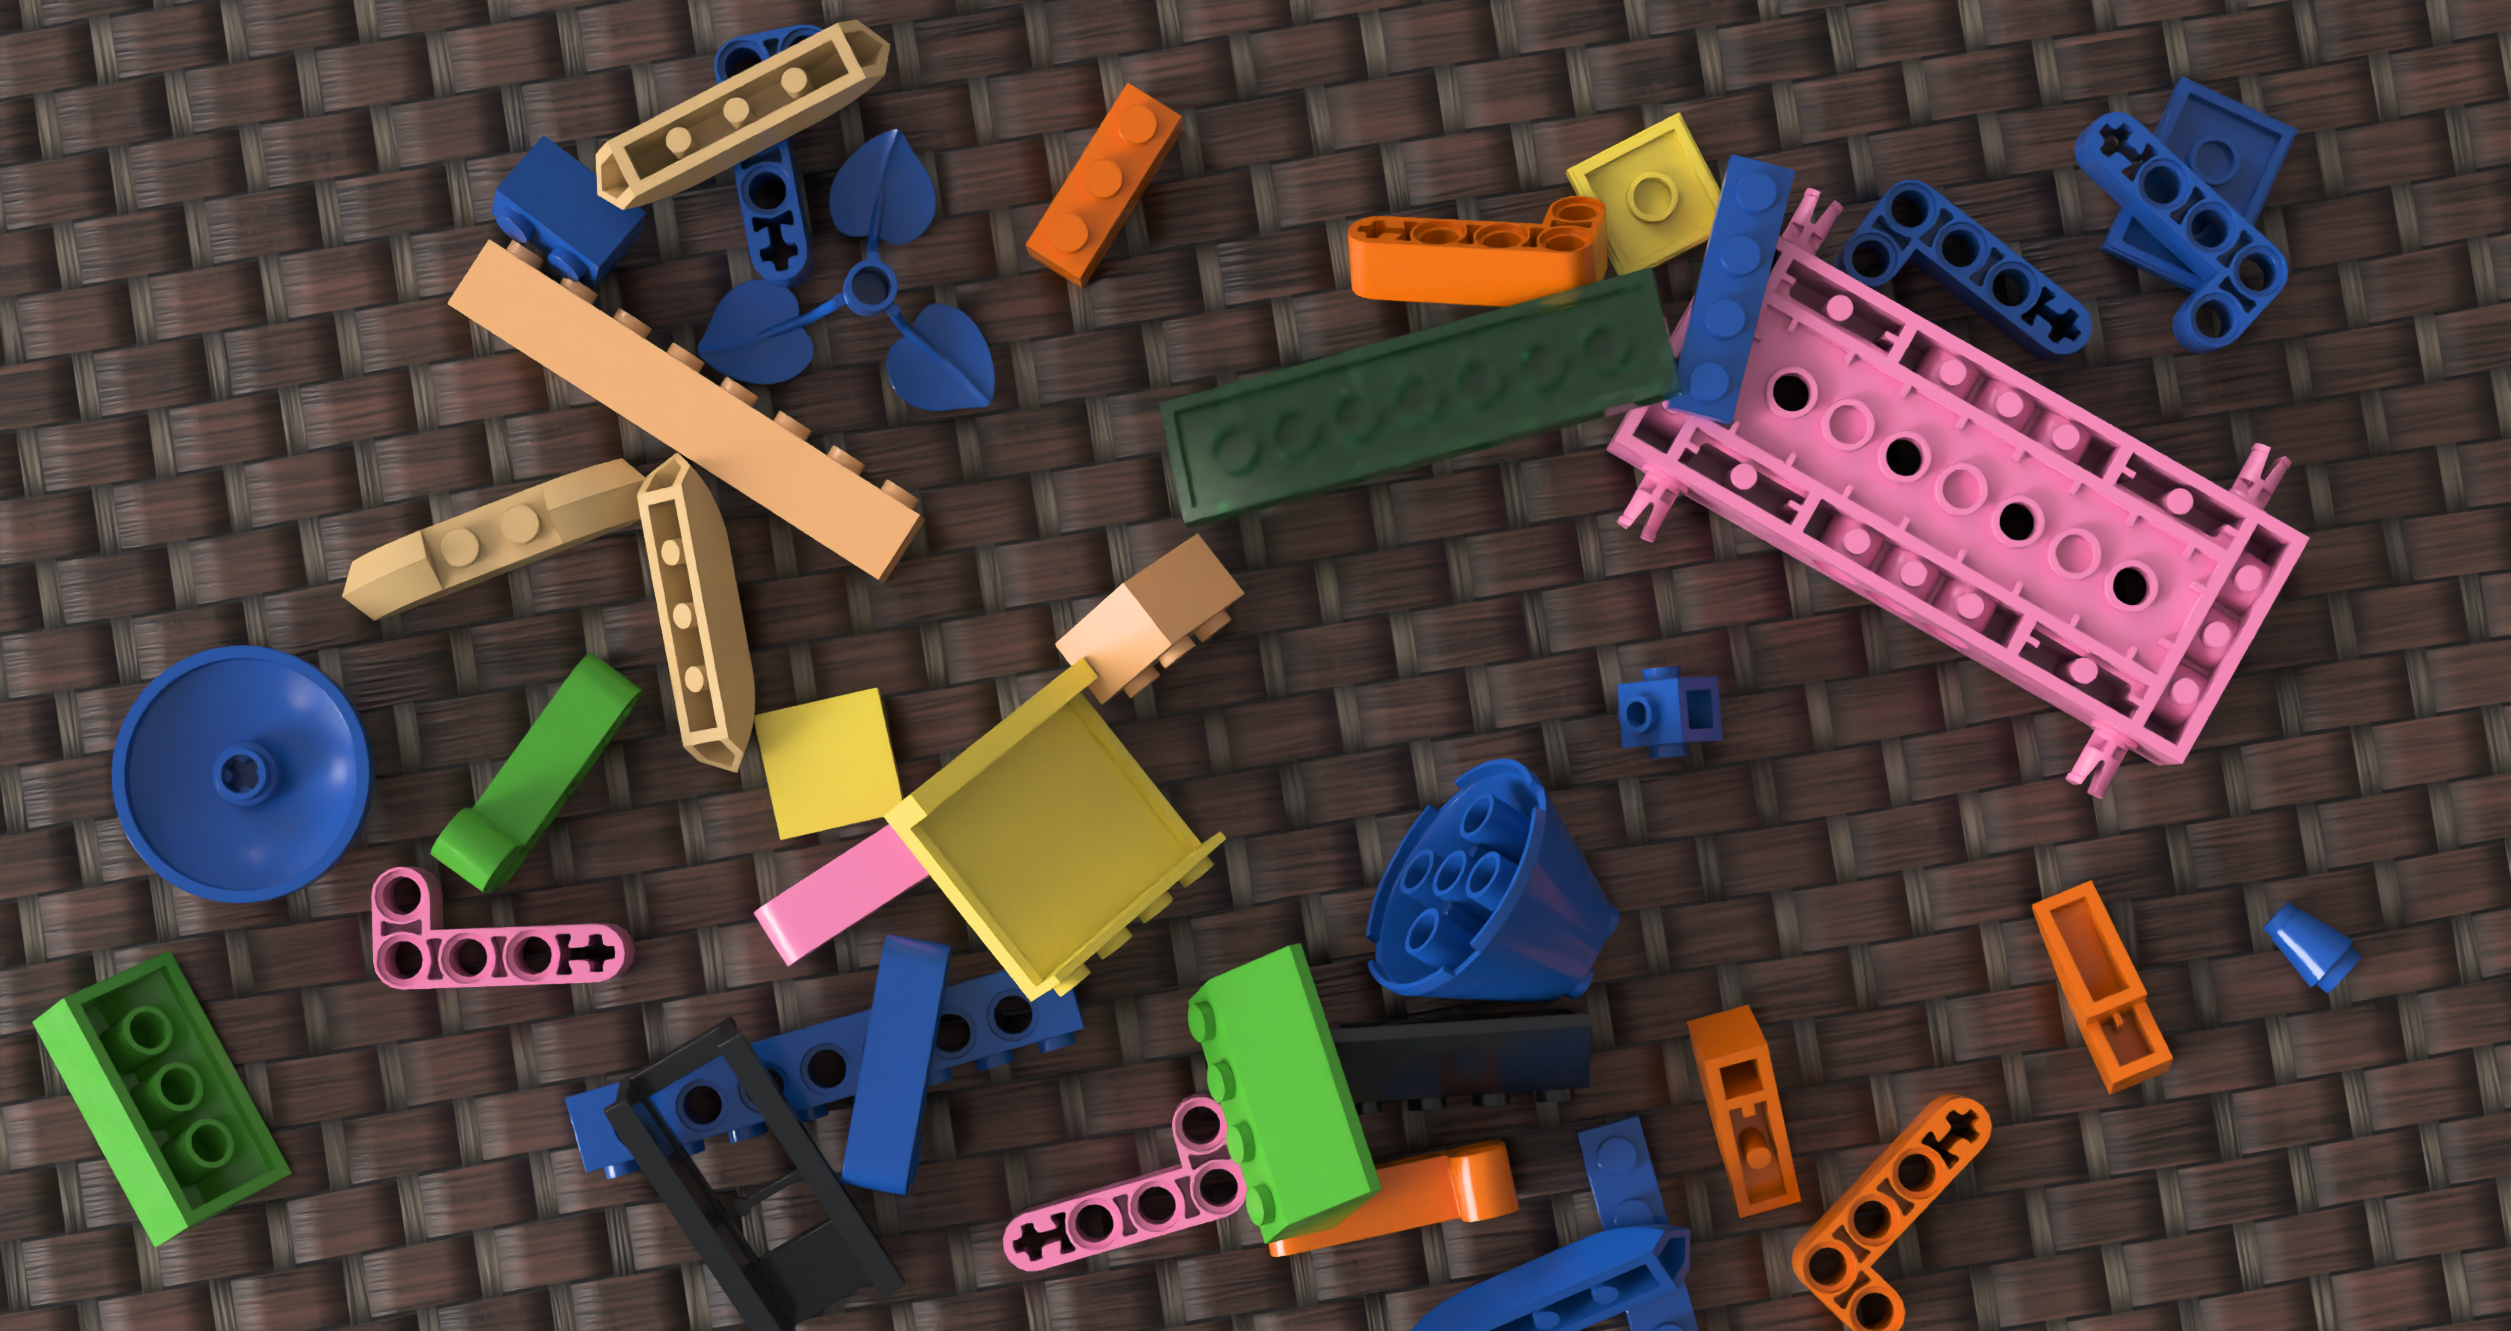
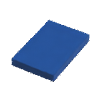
[2100,77,2298,293]

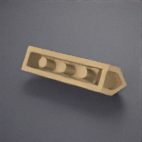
[596,20,890,210]
[637,452,755,773]
[342,458,645,621]

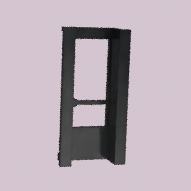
[603,1016,906,1331]

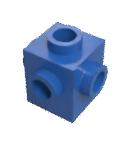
[1617,666,1723,759]

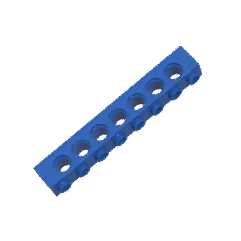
[565,969,1086,1179]

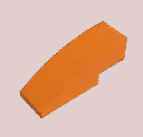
[2032,880,2174,1095]

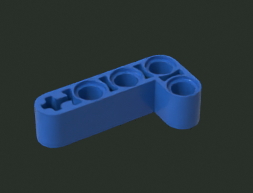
[714,25,822,289]
[2074,111,2289,354]
[1834,179,2092,362]
[841,934,952,1196]

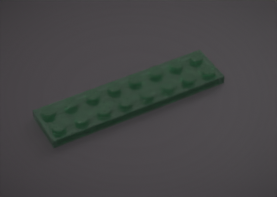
[1159,267,1684,529]

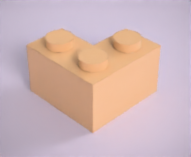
[1055,533,1245,704]

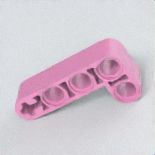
[754,824,930,967]
[371,866,635,990]
[1003,1093,1248,1271]

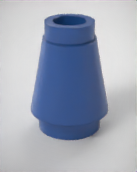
[2262,901,2362,994]

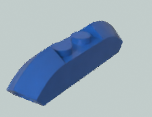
[1410,1224,1691,1331]

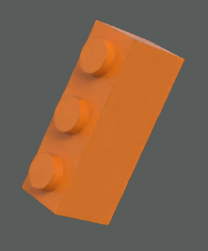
[1025,82,1183,289]

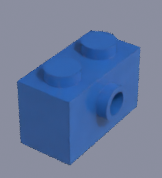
[492,135,646,291]

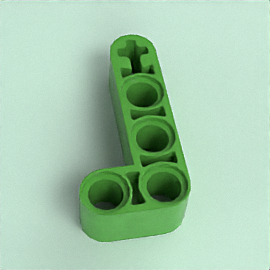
[430,652,644,893]

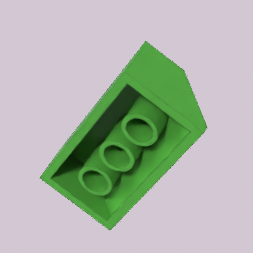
[1188,943,1382,1244]
[32,950,292,1248]

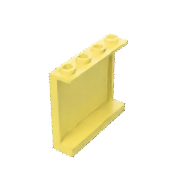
[883,657,1226,1002]

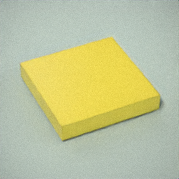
[1565,112,1721,285]
[754,687,904,840]

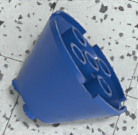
[1366,758,1620,1003]

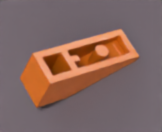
[1687,1004,1801,1218]

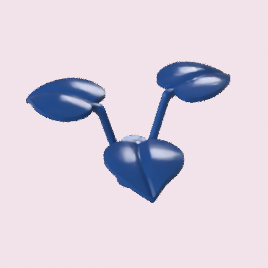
[698,129,995,412]

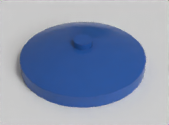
[111,645,375,903]

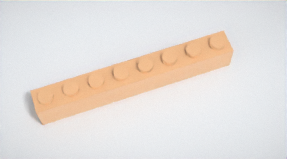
[447,239,925,584]

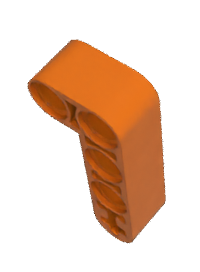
[1348,196,1608,310]
[1791,1093,1992,1331]
[1268,1139,1520,1257]

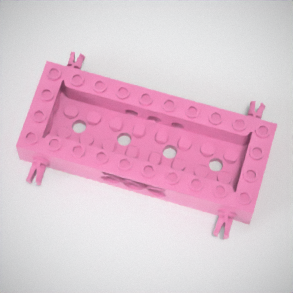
[1606,188,2310,799]

